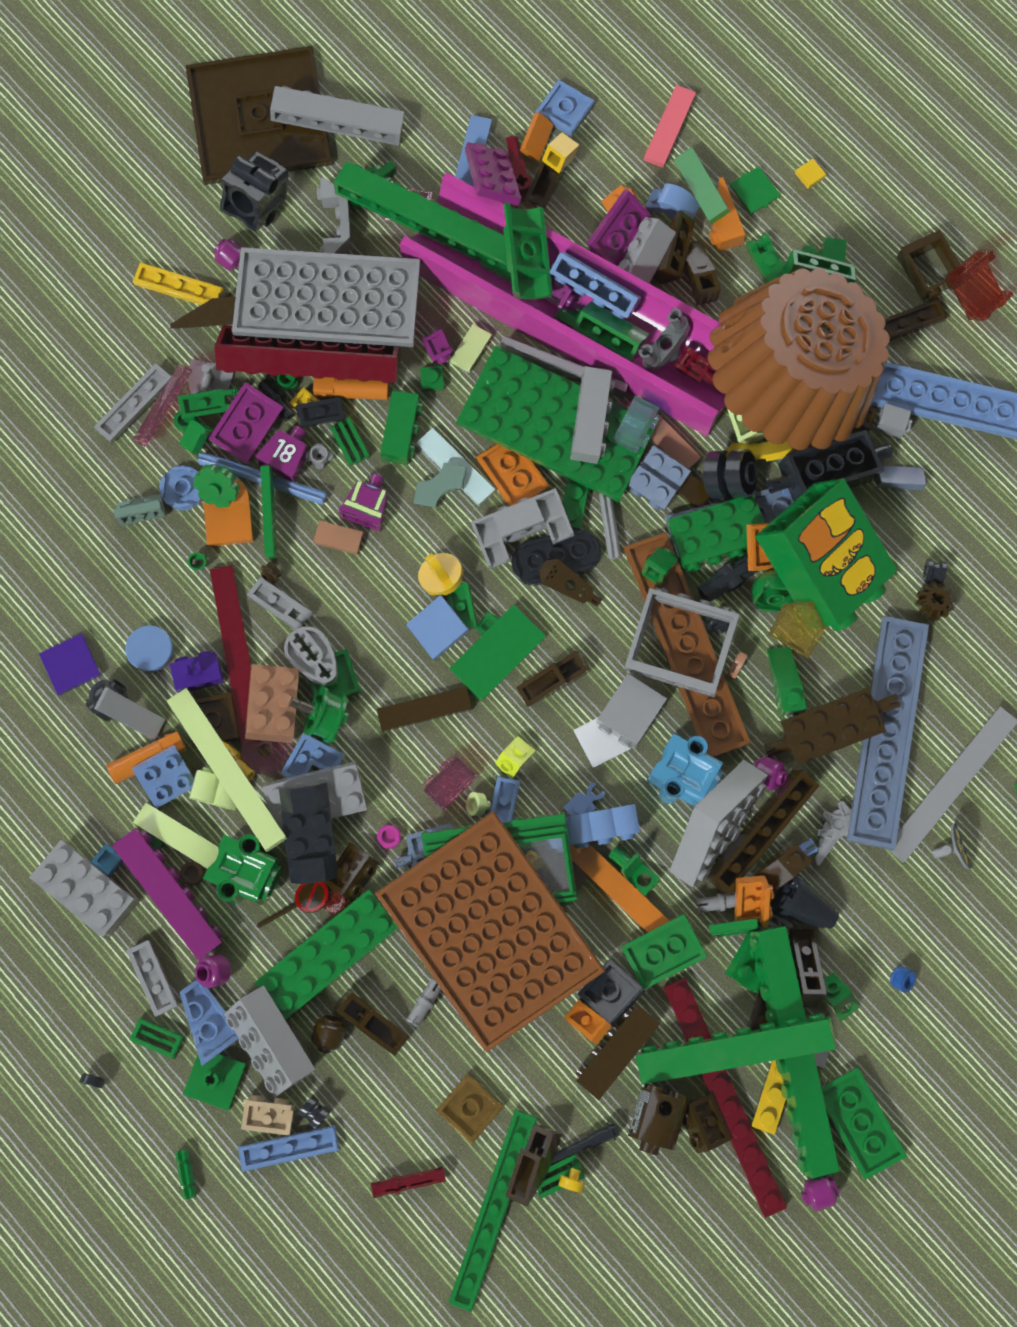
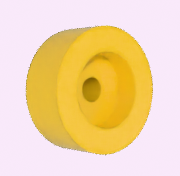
[558,1168,585,1193]

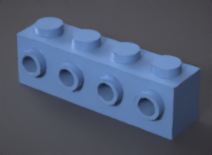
[549,252,642,319]

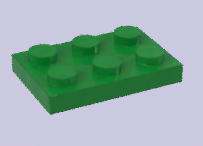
[621,913,708,990]

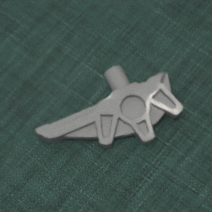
[814,801,851,866]

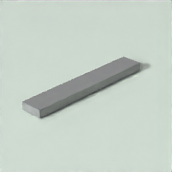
[500,336,628,399]

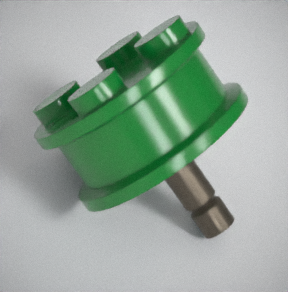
[289,687,348,743]

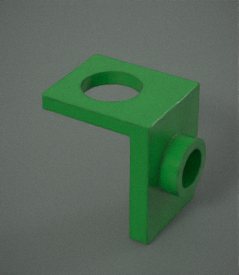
[824,973,859,1022]

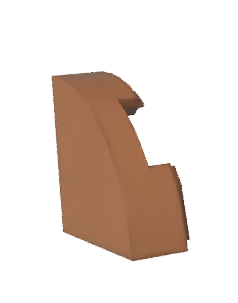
[727,652,748,680]

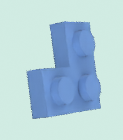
[280,732,345,777]

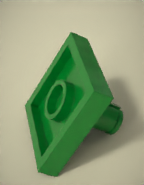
[182,1054,247,1111]

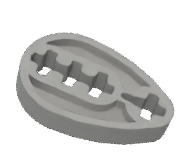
[284,627,338,686]

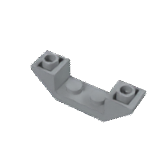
[317,178,352,254]

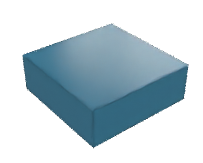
[91,843,123,877]

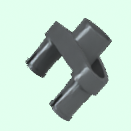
[639,308,690,372]

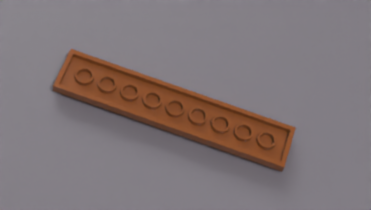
[623,532,751,757]

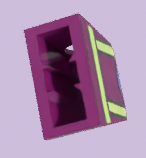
[339,474,388,532]

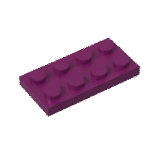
[465,142,521,206]

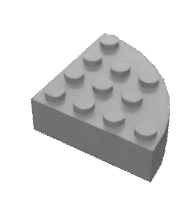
[669,760,767,887]

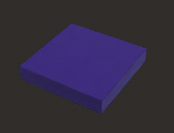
[39,634,102,696]

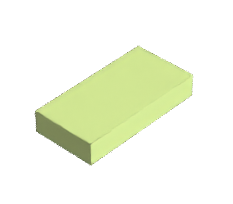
[450,324,492,373]

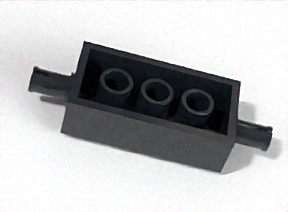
[766,430,893,501]

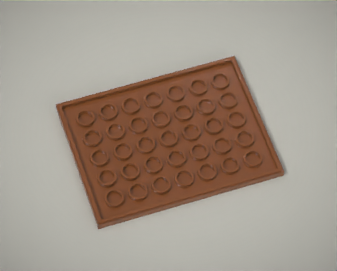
[375,811,605,1052]

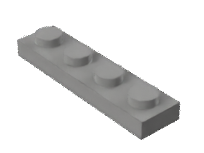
[94,363,173,444]

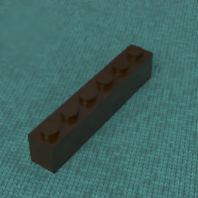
[706,770,820,894]

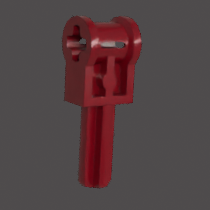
[506,135,531,200]
[672,346,726,395]

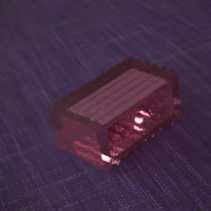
[423,757,476,812]

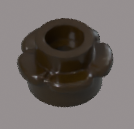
[260,562,281,583]

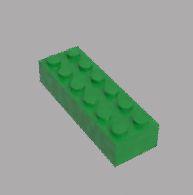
[254,890,399,1021]

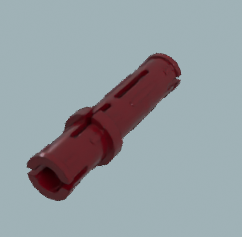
[371,1166,446,1198]

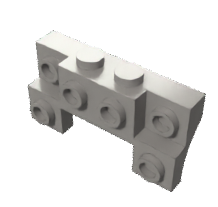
[471,488,574,569]

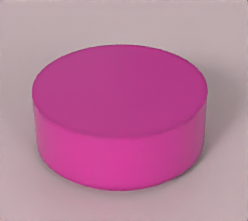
[377,825,401,849]

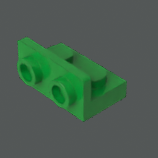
[724,932,762,993]

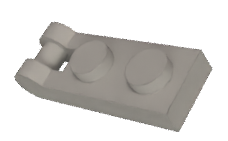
[247,577,313,630]

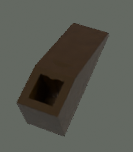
[685,240,721,306]

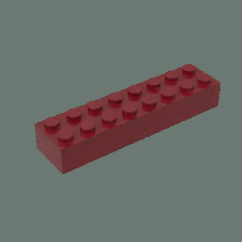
[215,325,401,383]

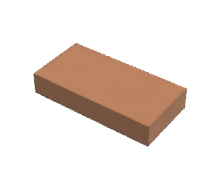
[313,520,364,555]

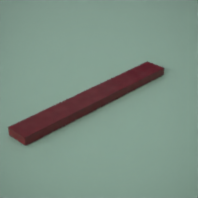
[209,565,265,748]

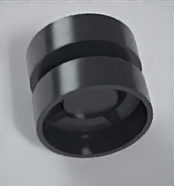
[703,449,758,499]

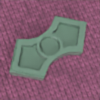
[413,463,467,508]

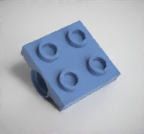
[132,745,194,808]

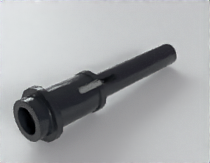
[551,1122,620,1165]

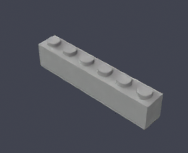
[270,86,404,146]

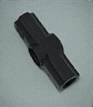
[697,555,761,602]

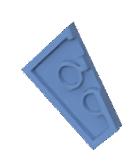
[180,980,239,1067]

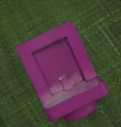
[544,276,575,309]
[421,329,453,365]

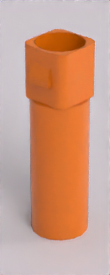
[313,377,389,400]
[106,731,188,784]

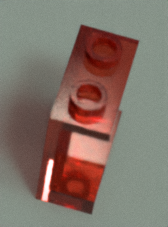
[946,250,1014,322]

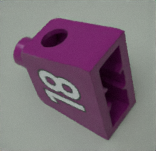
[255,426,308,482]

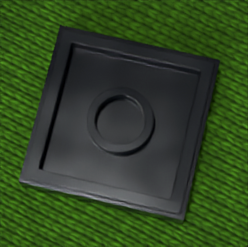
[578,959,646,1027]

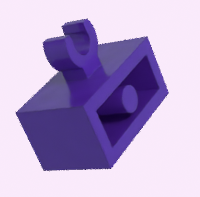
[169,651,225,693]

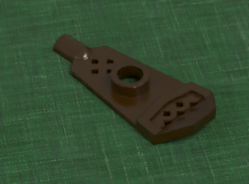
[539,559,602,607]

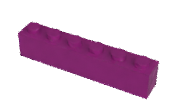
[112,828,224,961]

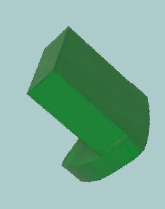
[179,419,215,455]

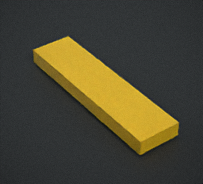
[133,262,224,305]

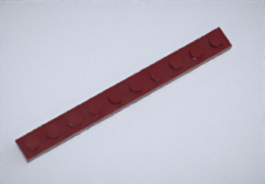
[663,978,787,1218]

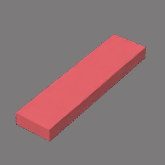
[644,85,696,168]

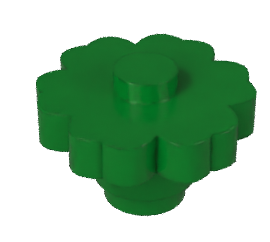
[193,464,240,508]

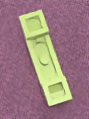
[133,803,218,869]

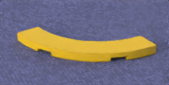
[727,441,813,462]

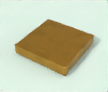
[436,1073,504,1144]

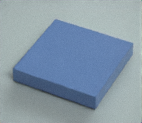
[536,80,595,137]
[406,595,470,660]

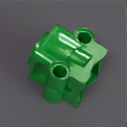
[203,834,283,905]

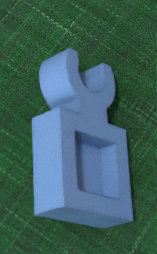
[563,783,605,816]

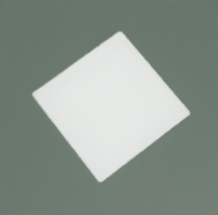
[574,718,631,768]

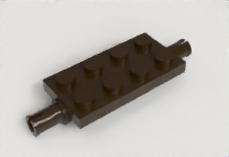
[763,687,901,765]

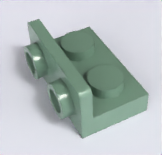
[113,494,166,526]

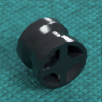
[922,559,947,584]

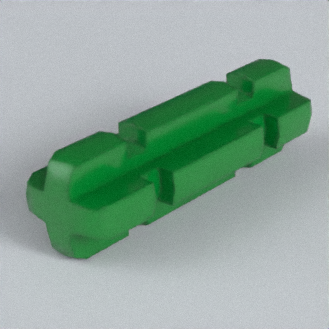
[175,1149,197,1200]

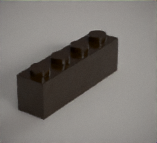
[575,1005,660,1101]

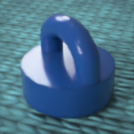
[890,966,916,993]

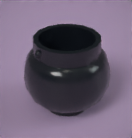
[85,679,129,722]

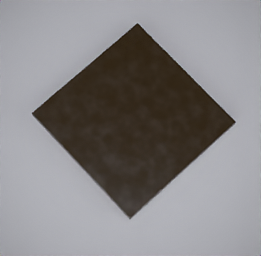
[185,46,333,185]

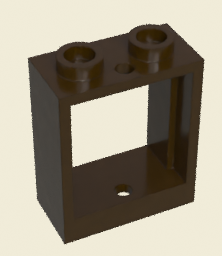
[897,230,966,301]

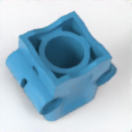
[647,733,724,807]

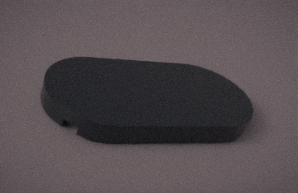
[511,529,601,586]

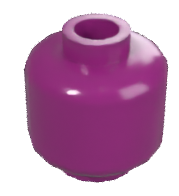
[213,238,245,271]
[753,757,787,790]
[195,954,231,988]
[800,1175,840,1212]

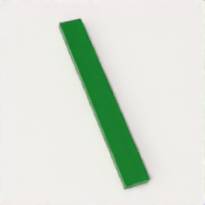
[448,1109,538,1312]

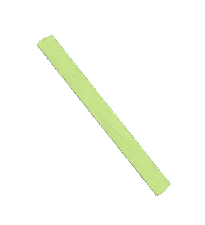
[167,688,287,852]

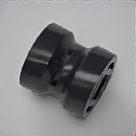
[297,1095,331,1130]

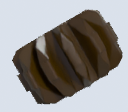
[915,582,955,621]

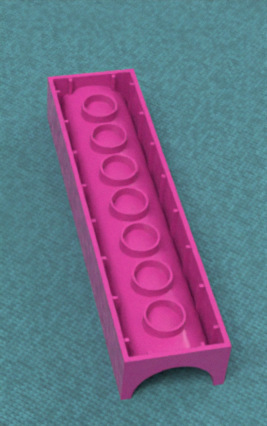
[400,172,726,437]

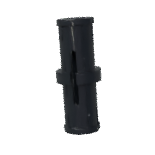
[258,378,296,421]

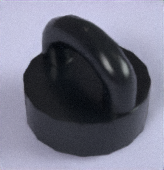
[707,618,729,634]

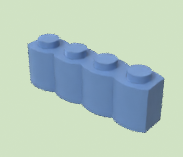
[544,804,640,853]

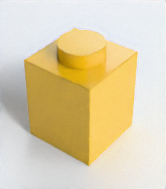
[542,132,579,173]

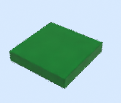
[309,649,361,698]

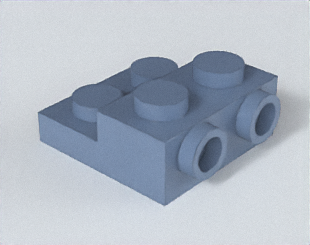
[628,445,692,510]

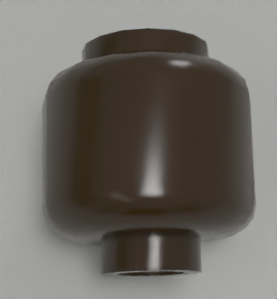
[311,1015,346,1053]

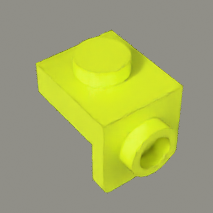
[495,736,536,778]

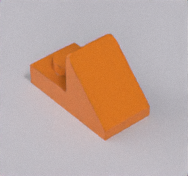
[564,1000,612,1045]

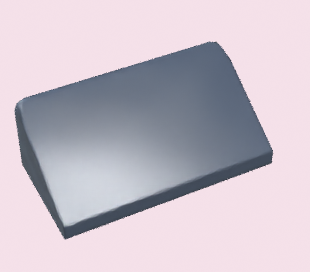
[877,466,926,490]

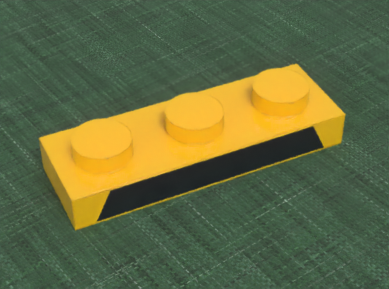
[751,1060,786,1135]

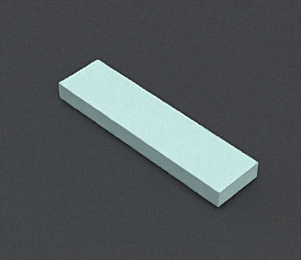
[416,428,495,506]

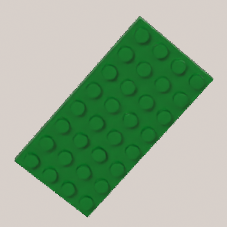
[456,345,657,502]

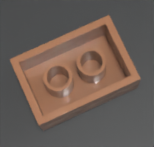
[245,664,299,743]

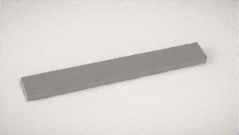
[888,706,1017,862]

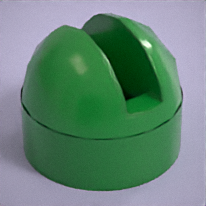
[188,552,207,571]

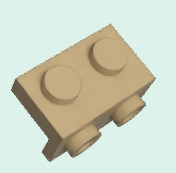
[241,1095,295,1135]

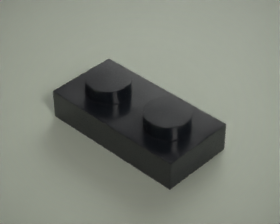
[295,397,345,428]

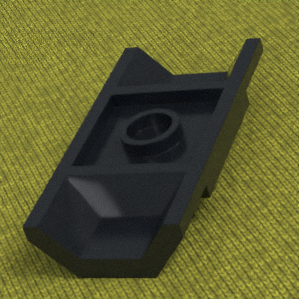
[279,782,338,884]

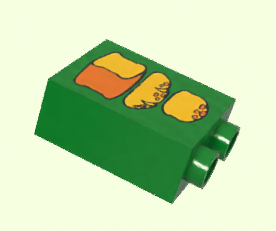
[755,478,898,631]

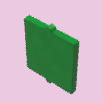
[729,166,781,215]

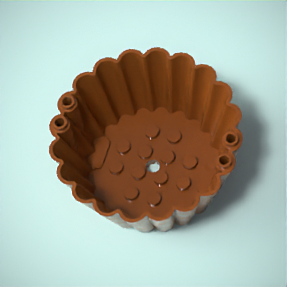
[708,268,890,450]

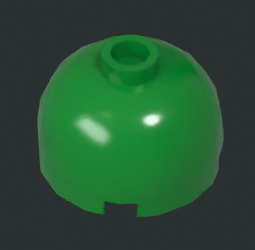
[752,569,795,612]

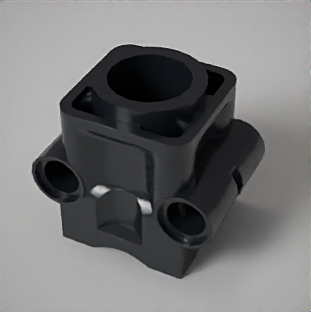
[220,151,289,232]

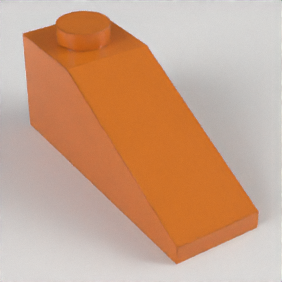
[709,177,746,252]

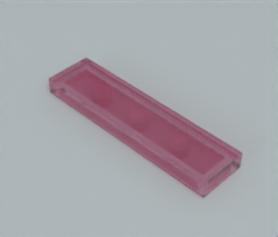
[132,364,192,447]

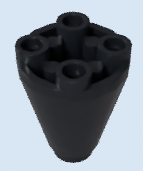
[770,874,839,929]

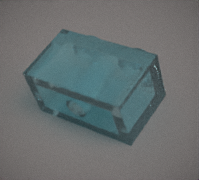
[613,395,660,453]

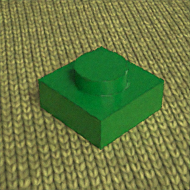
[420,366,444,392]

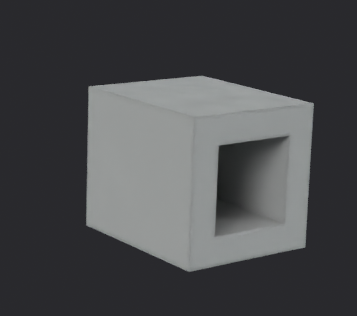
[874,403,912,439]

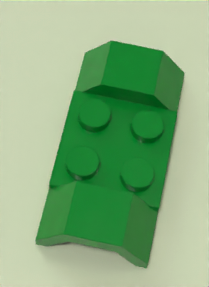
[503,203,553,300]

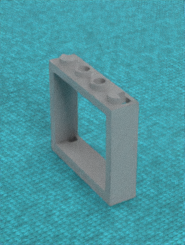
[625,587,740,697]

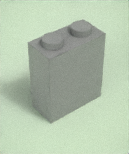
[596,674,667,748]

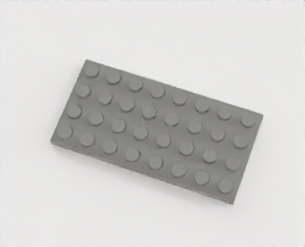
[232,247,420,347]

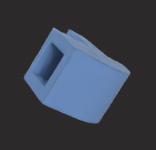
[645,183,699,220]

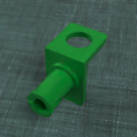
[609,846,660,896]

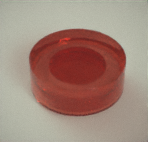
[323,890,348,916]

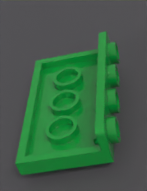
[667,494,765,572]

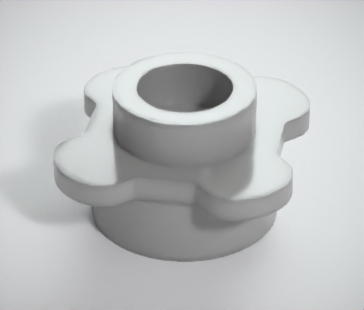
[306,443,333,469]

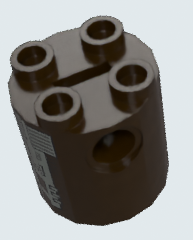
[628,1084,688,1156]

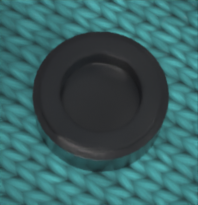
[79,1073,105,1089]

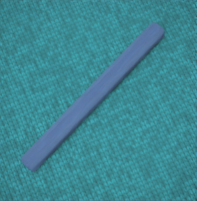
[198,452,327,505]

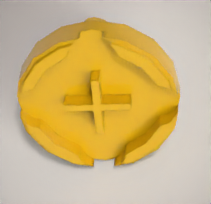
[418,553,464,596]

